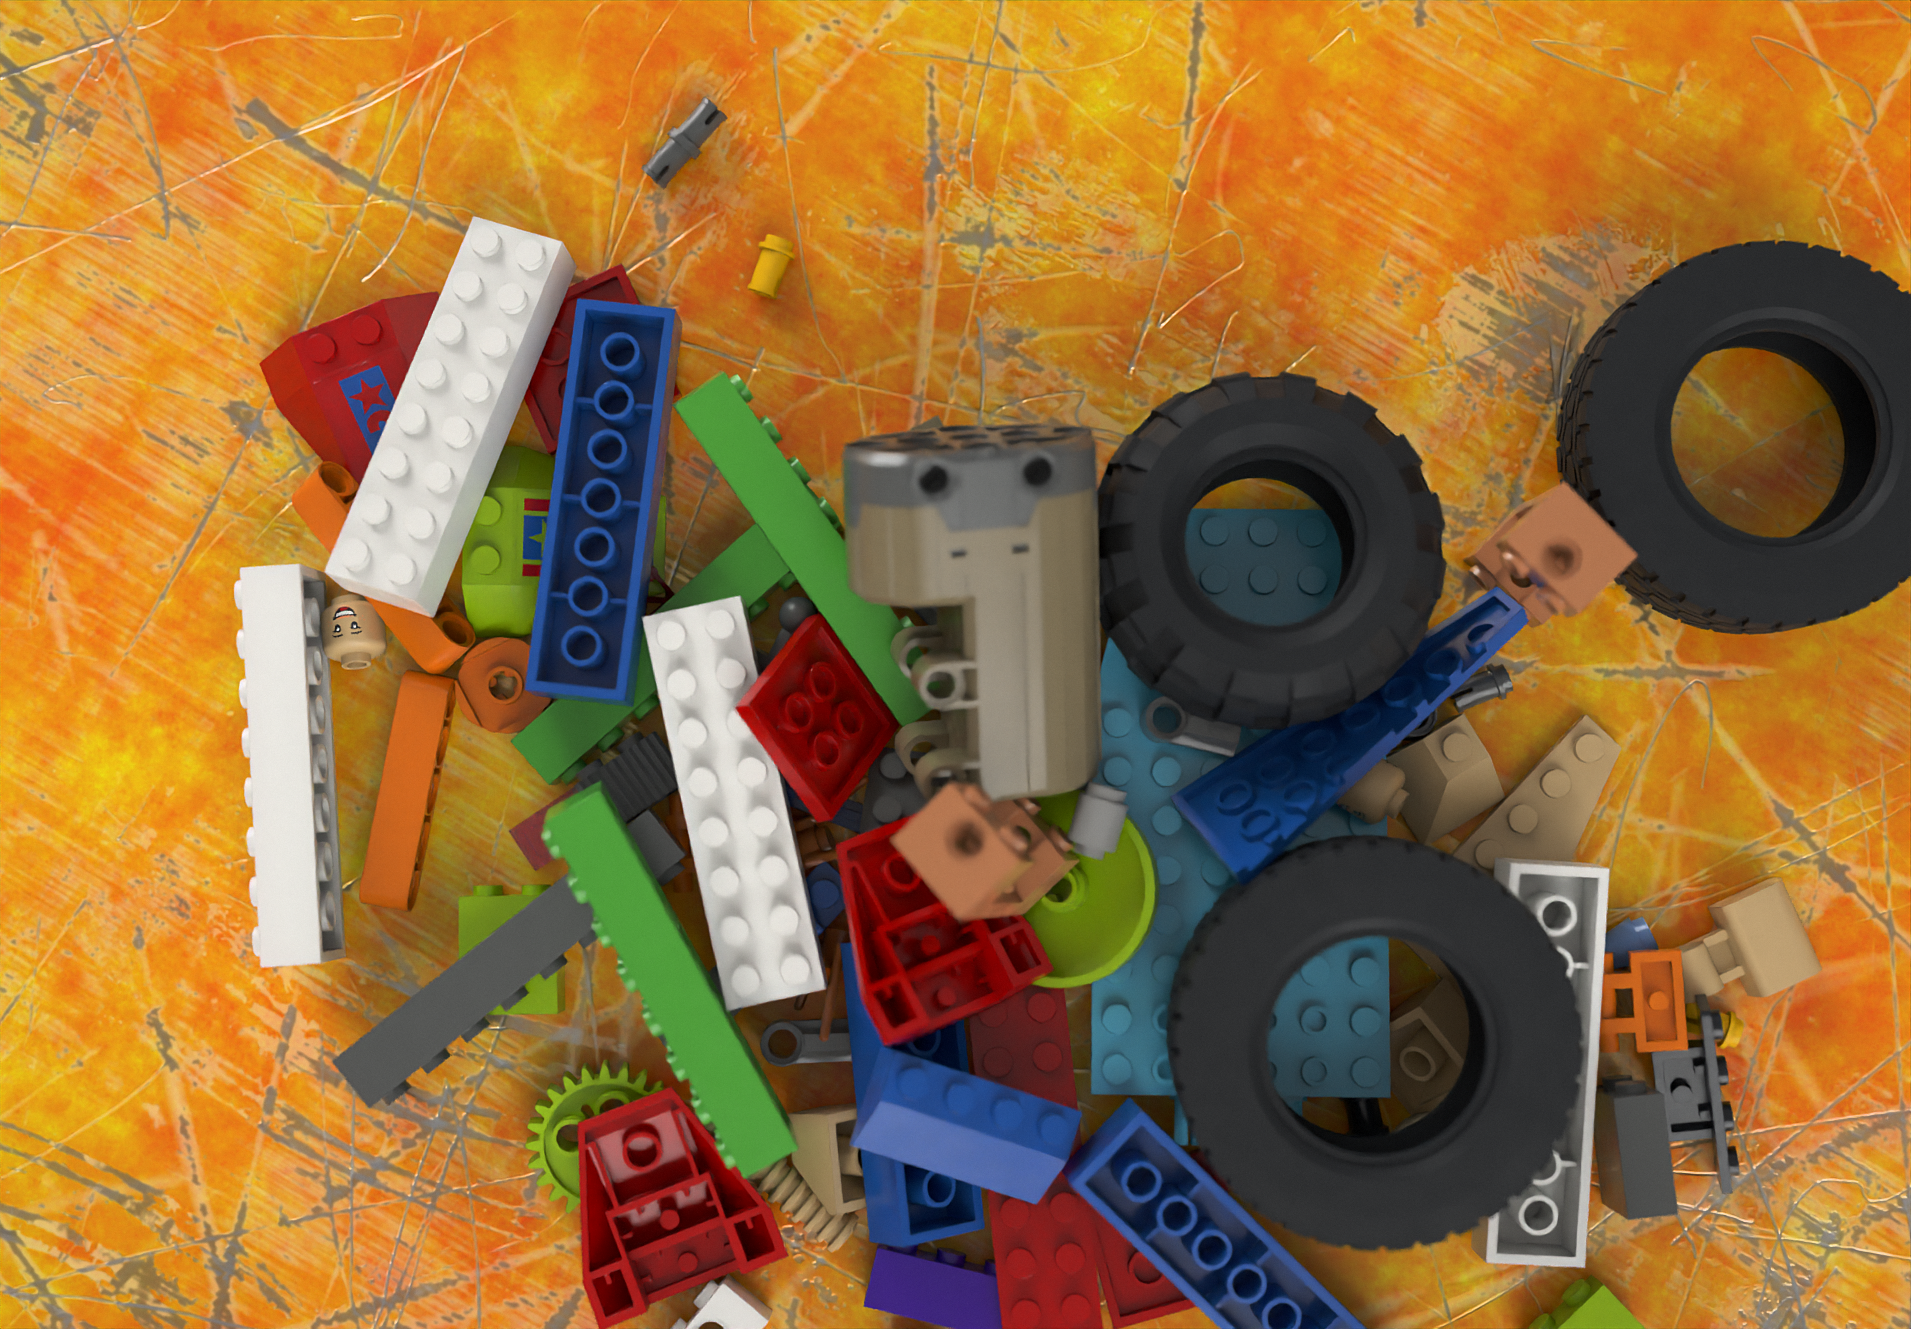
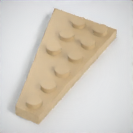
[1401,714,1622,1000]

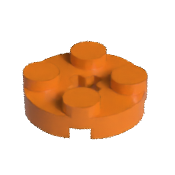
[455,637,555,734]

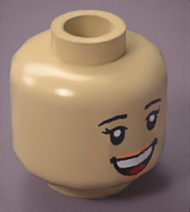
[320,594,387,670]
[1336,758,1409,824]

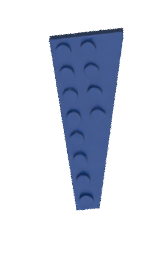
[1170,587,1529,887]

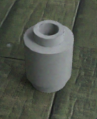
[1067,781,1128,859]

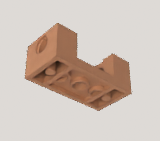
[1464,482,1638,628]
[891,782,1080,920]

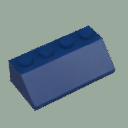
[849,1047,1082,1204]

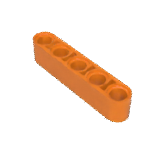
[291,461,476,675]
[359,669,456,912]

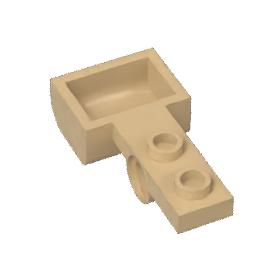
[1616,877,1822,1015]

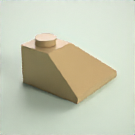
[1386,714,1505,845]
[1389,977,1469,1115]
[788,1103,866,1215]

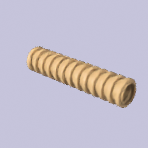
[695,1113,859,1252]

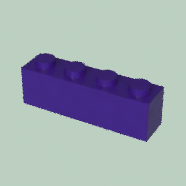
[863,1243,1002,1329]

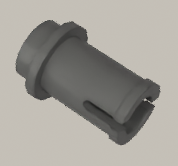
[1450,663,1513,713]

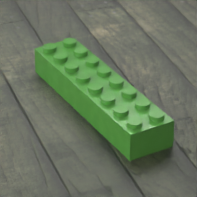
[541,780,799,1179]

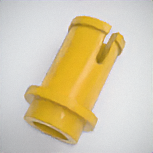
[747,234,795,299]
[1685,1002,1744,1049]

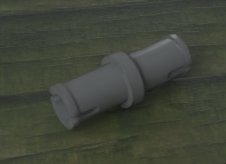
[641,97,727,189]

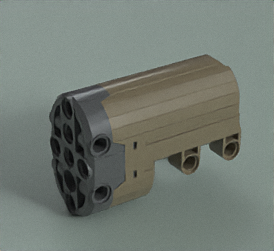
[842,424,1102,803]

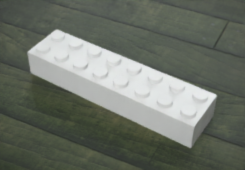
[324,216,577,618]
[234,564,346,967]
[642,596,828,1011]
[1471,858,1610,1268]

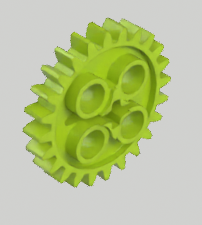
[525,1060,664,1213]

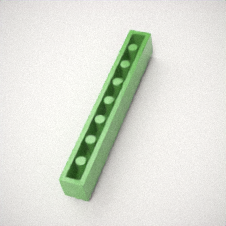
[672,371,940,727]
[511,484,844,786]

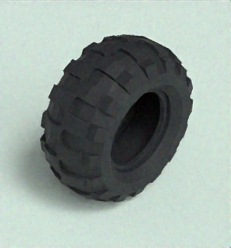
[1097,371,1447,730]

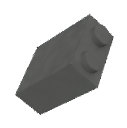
[1593,1075,1678,1220]

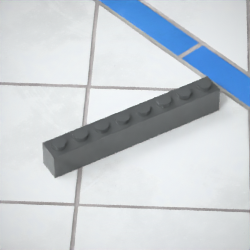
[331,807,688,1108]

